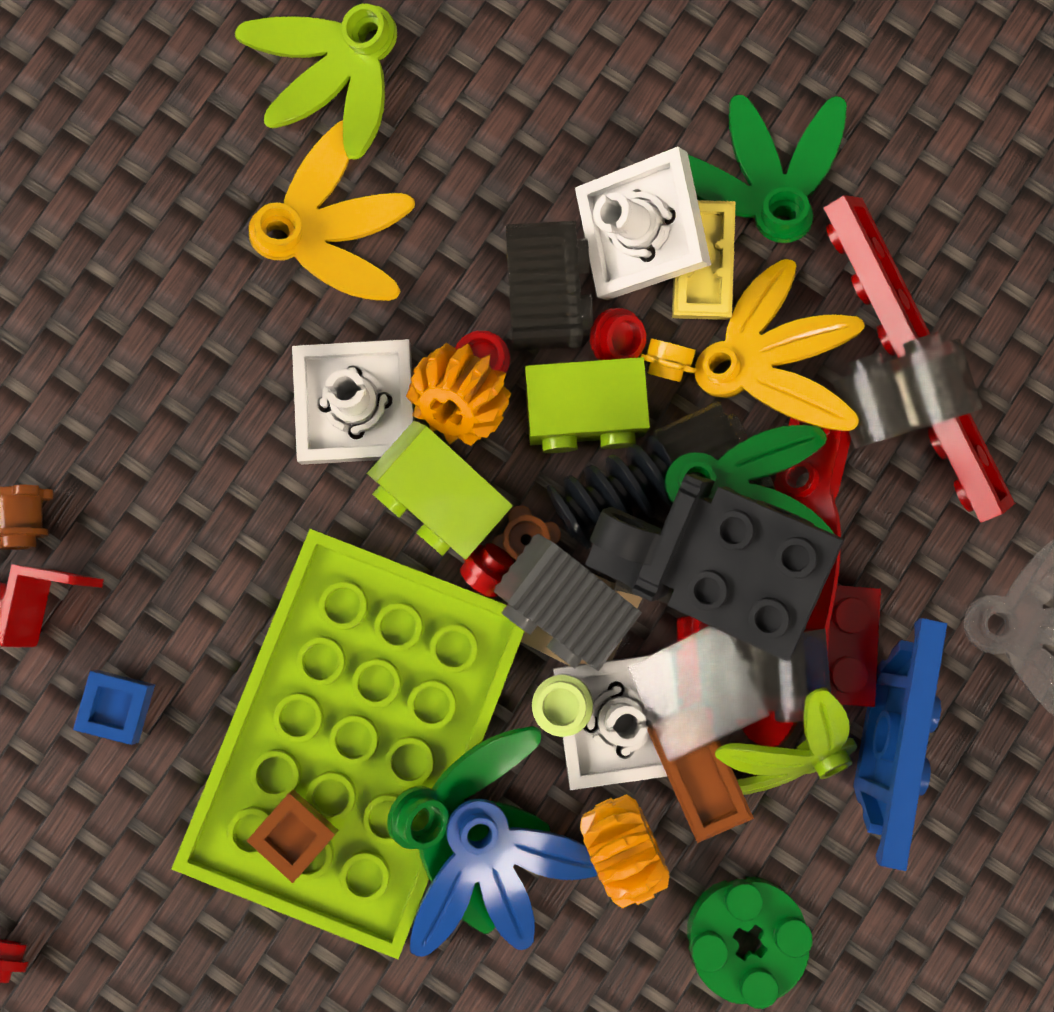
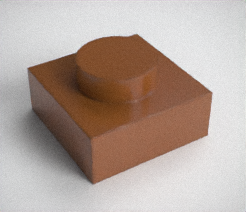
[247,789,339,883]

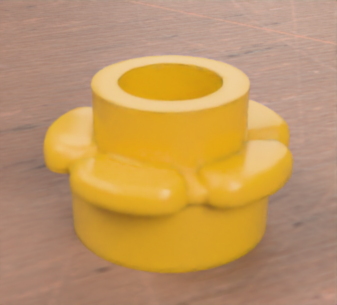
[640,338,696,382]

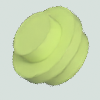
[532,674,593,737]

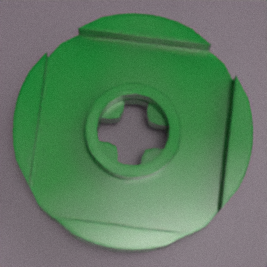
[687,877,813,1009]

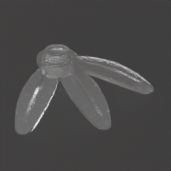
[964,539,1054,716]

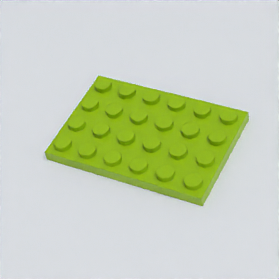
[171,529,525,959]

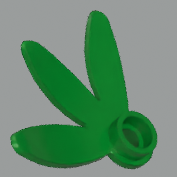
[662,94,847,243]
[665,425,834,534]
[387,726,550,934]

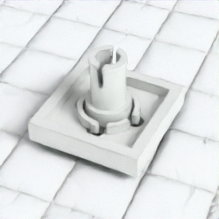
[575,147,711,300]
[292,339,415,465]
[553,652,681,790]

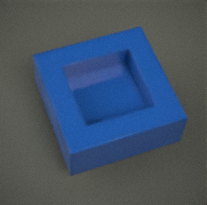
[73,670,155,745]

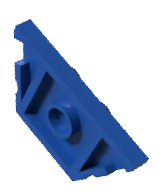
[853,618,947,871]

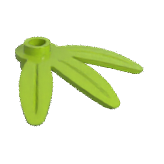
[235,4,397,160]
[715,688,857,795]

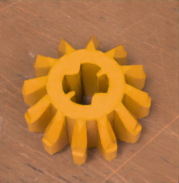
[406,343,512,446]
[580,794,669,908]

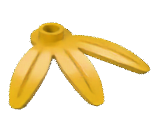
[248,120,415,301]
[695,259,865,431]

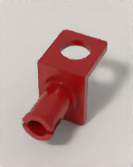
[0,564,104,647]

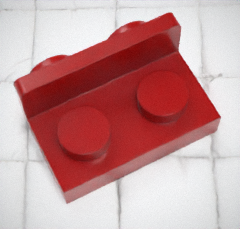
[809,585,881,707]

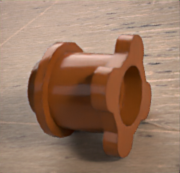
[0,485,53,550]

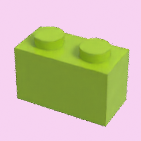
[525,357,650,453]
[366,421,513,560]

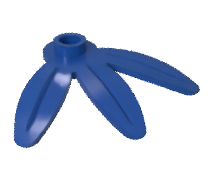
[410,799,597,957]

